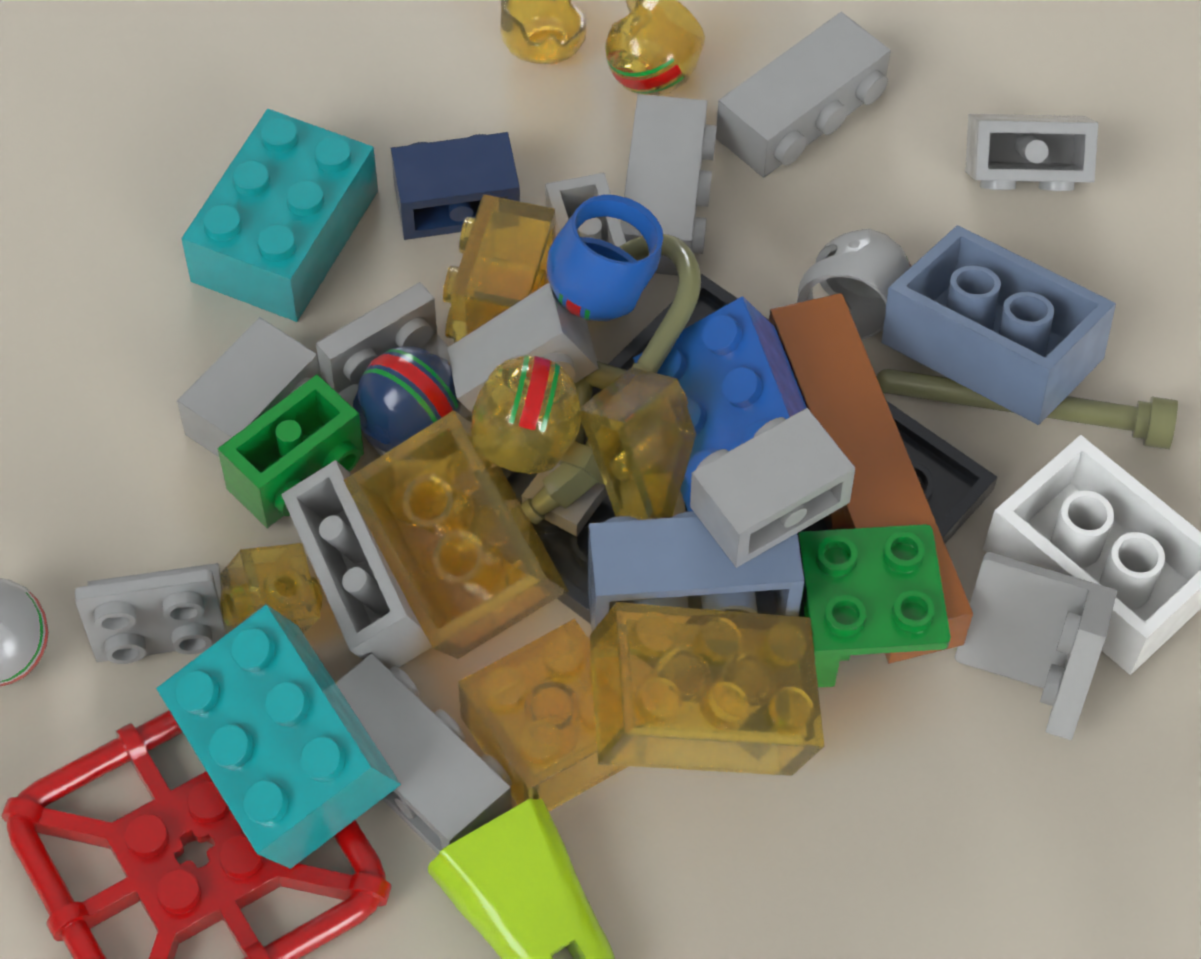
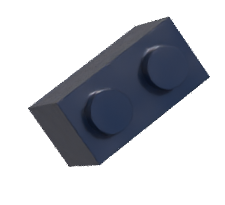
[391,132,521,240]

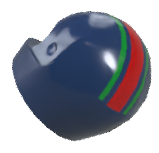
[352,346,462,453]

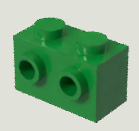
[217,374,364,529]

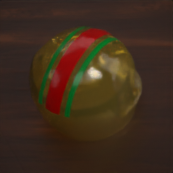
[605,0,705,96]
[471,355,581,473]

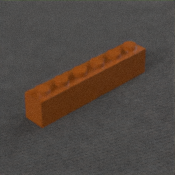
[769,293,973,664]

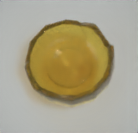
[500,0,586,65]

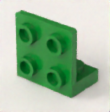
[798,524,951,688]

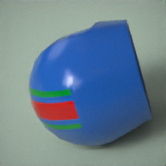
[547,194,663,322]

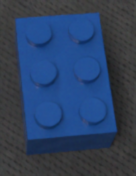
[633,296,807,512]

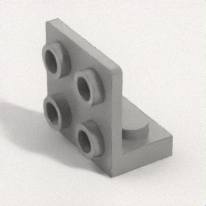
[316,282,477,466]
[955,552,1117,740]
[75,563,227,664]

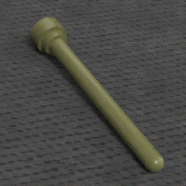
[876,369,1178,449]

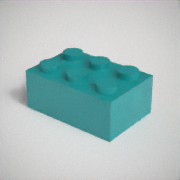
[181,108,378,322]
[156,604,401,869]

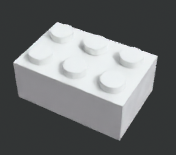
[983,435,1201,675]

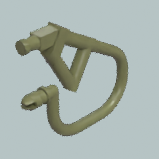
[496,234,701,525]

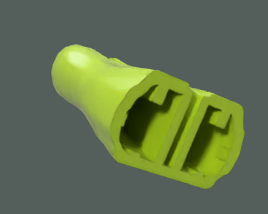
[428,798,615,959]

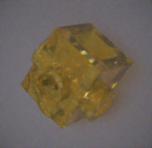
[220,543,322,634]

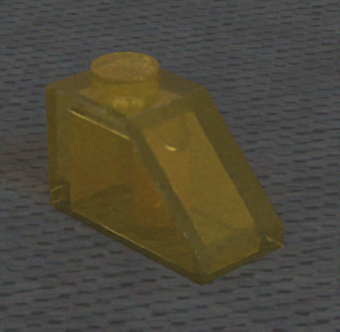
[577,367,696,520]

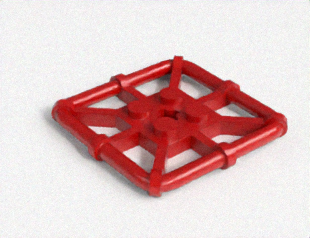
[1,710,392,959]

